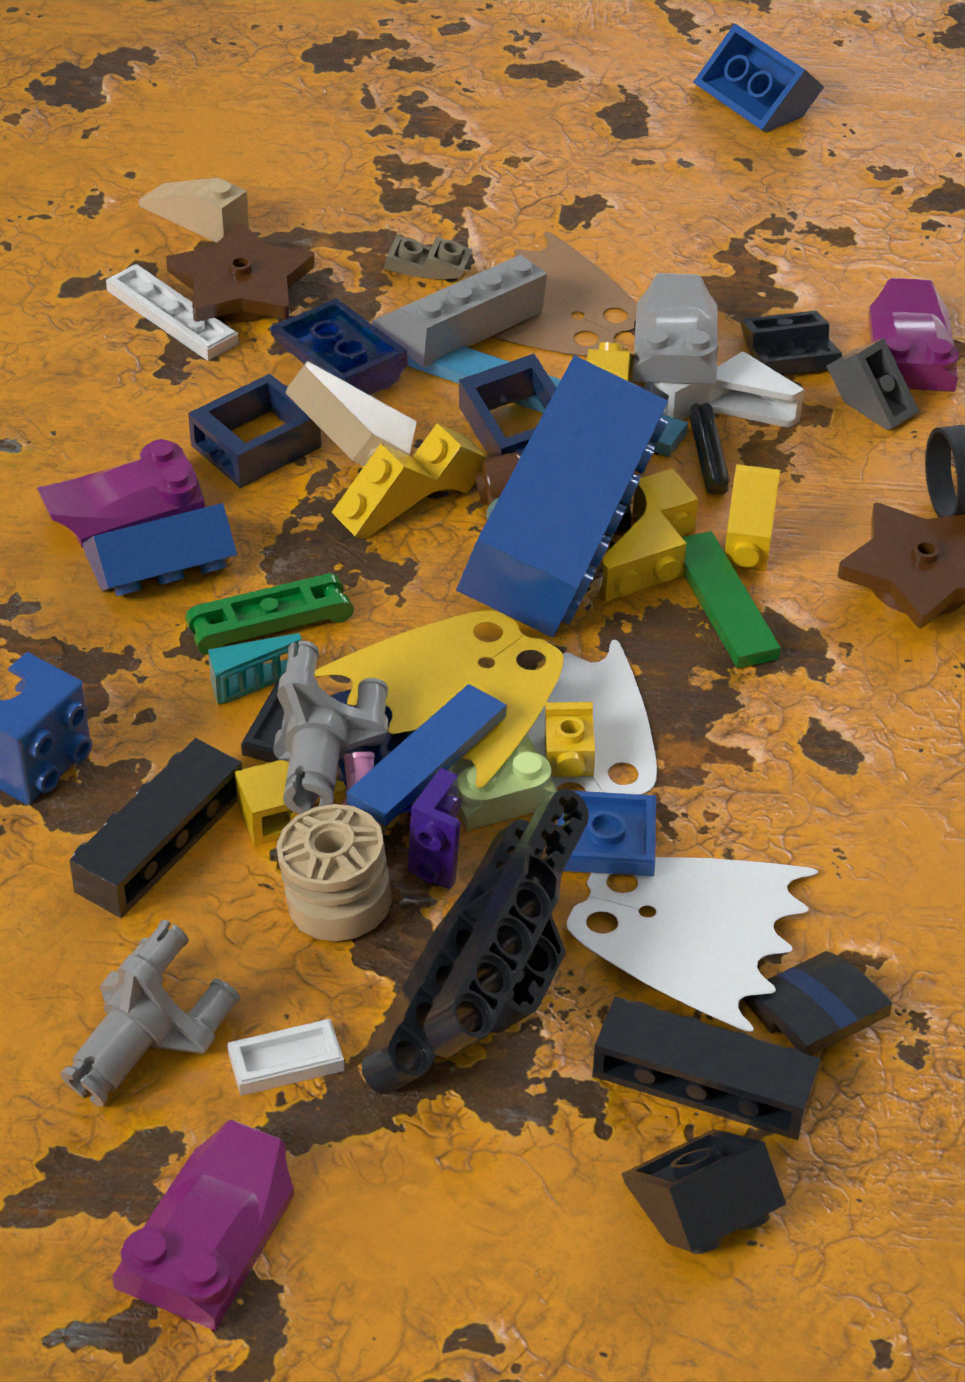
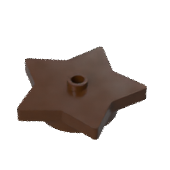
[166,224,315,322]
[837,503,965,628]

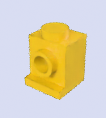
[544,702,595,778]

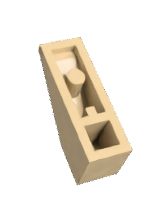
[139,177,249,243]
[286,361,417,466]

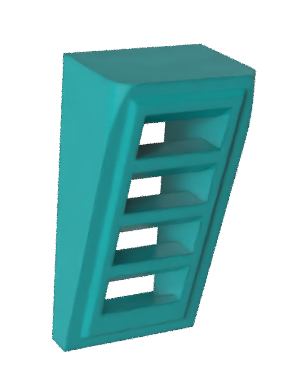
[208,633,302,704]

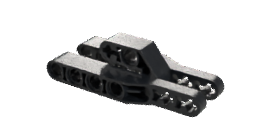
[362,788,589,1095]

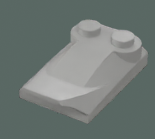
[633,273,718,384]

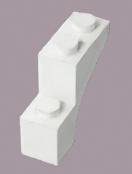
[644,351,804,427]

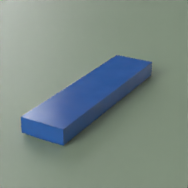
[346,684,507,827]

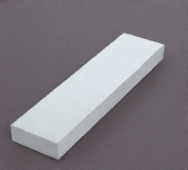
[106,264,239,361]

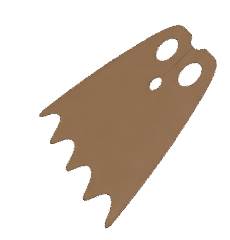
[491,232,637,356]

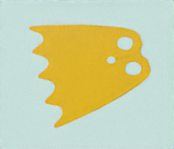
[315,610,564,788]

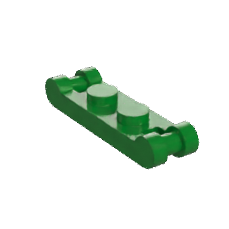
[185,573,354,655]

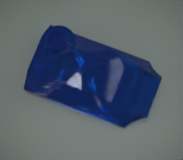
[270,298,408,395]

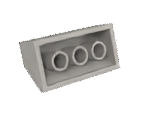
[371,255,547,368]

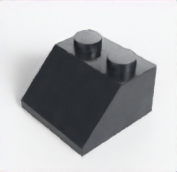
[621,1129,786,1254]

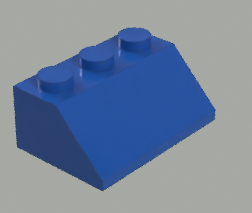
[693,23,824,132]
[82,503,237,596]

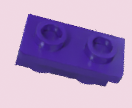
[407,768,461,890]

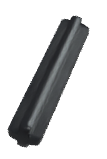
[690,402,730,495]

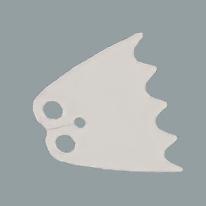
[527,639,657,795]
[567,857,818,1032]

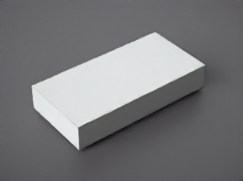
[227,1019,344,1096]

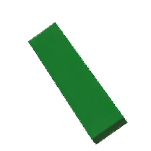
[682,531,781,669]

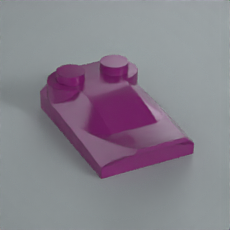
[869,278,959,392]
[37,439,205,548]
[112,1120,294,1331]

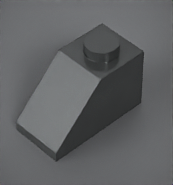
[826,338,920,430]

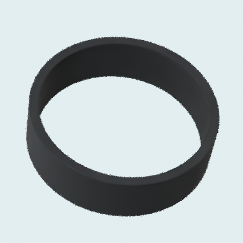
[925,425,965,517]

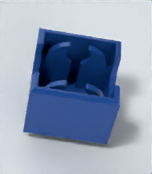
[0,652,92,805]

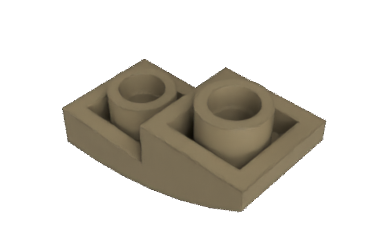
[383,235,472,279]

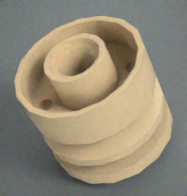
[277,804,393,942]

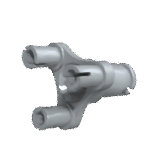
[273,640,388,814]
[60,920,241,1107]

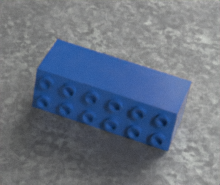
[456,355,668,638]

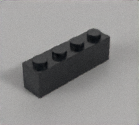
[69,738,242,918]
[592,996,821,1140]

